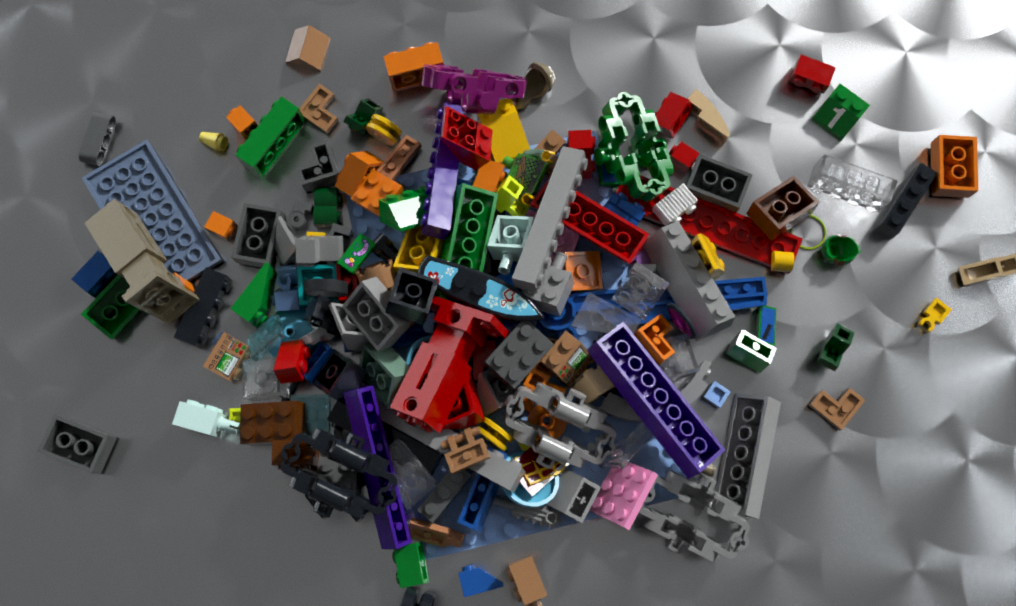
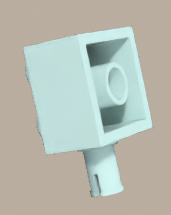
[487,215,534,275]
[172,399,240,438]

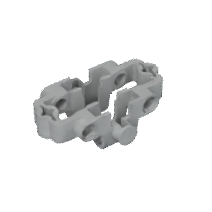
[504,383,616,469]
[639,470,750,562]

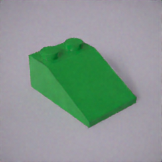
[230,262,277,329]

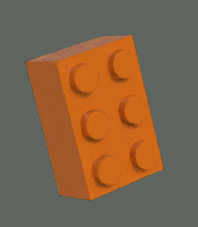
[383,42,444,91]
[931,135,979,198]

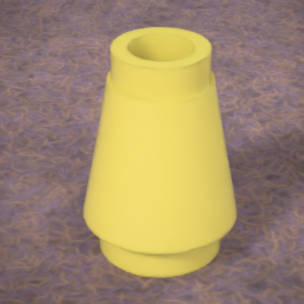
[199,132,229,152]

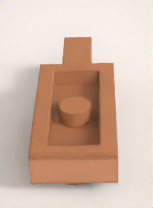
[408,517,465,548]

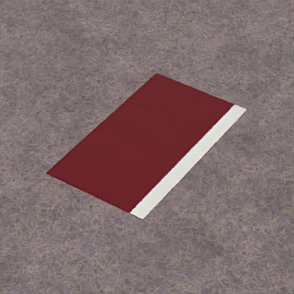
[516,439,569,496]

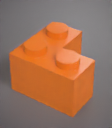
[335,151,384,197]
[634,313,675,366]

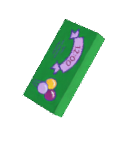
[337,233,377,275]

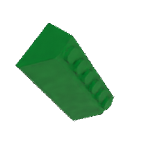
[434,183,498,307]

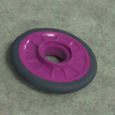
[667,303,696,339]

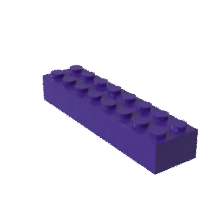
[587,322,725,479]

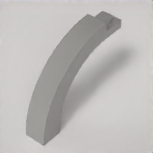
[599,360,712,423]

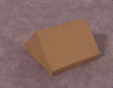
[285,25,330,71]

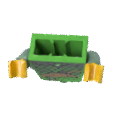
[502,149,555,207]

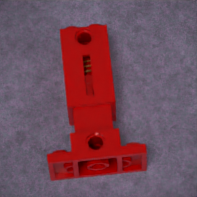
[390,296,509,433]

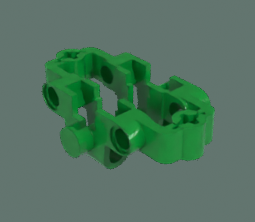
[594,92,674,202]

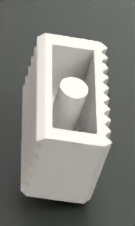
[652,183,698,226]

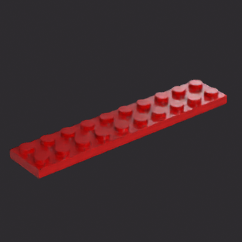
[616,175,803,274]

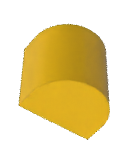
[771,251,794,272]

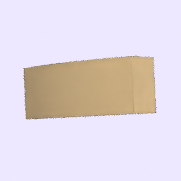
[688,89,730,144]
[958,253,1016,286]

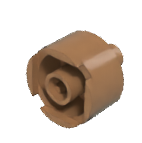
[355,259,397,291]

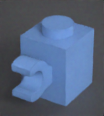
[272,275,301,311]

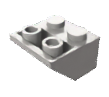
[546,469,601,524]

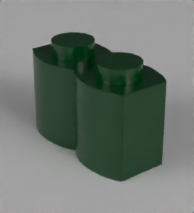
[313,188,343,228]

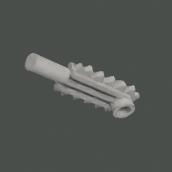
[493,497,562,529]

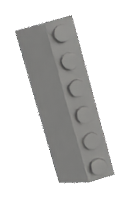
[643,221,735,341]
[712,393,781,519]

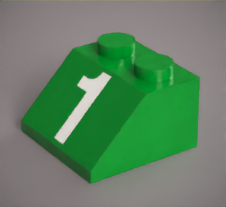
[812,83,870,140]

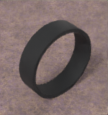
[304,279,348,297]

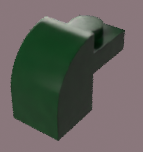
[343,98,383,136]
[817,323,855,371]

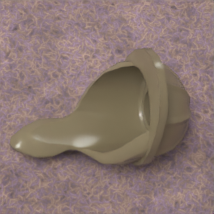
[515,62,555,110]

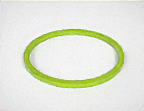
[790,215,826,250]

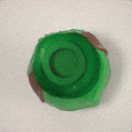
[821,234,861,266]

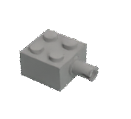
[521,252,575,317]

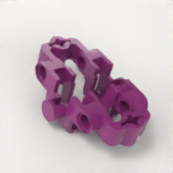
[421,64,527,115]

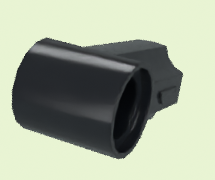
[372,233,399,263]

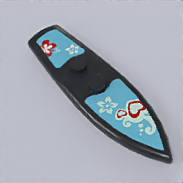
[417,255,544,321]

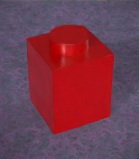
[669,141,700,174]

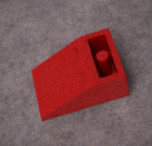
[441,106,493,171]

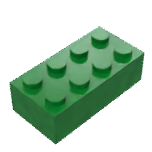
[235,96,306,179]

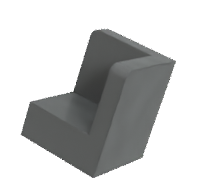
[329,223,354,253]

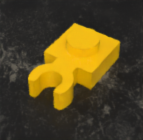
[917,297,952,333]

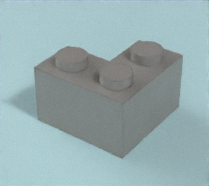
[295,236,343,267]

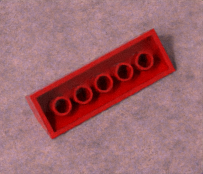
[530,176,649,265]

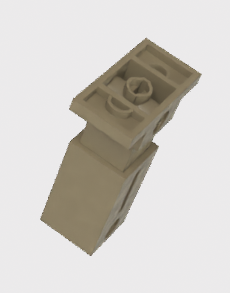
[84,199,199,324]

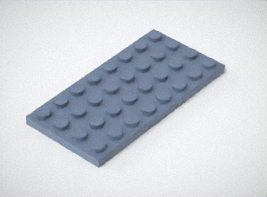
[82,139,223,282]

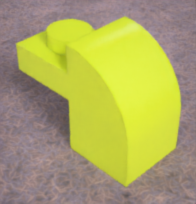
[496,175,530,216]

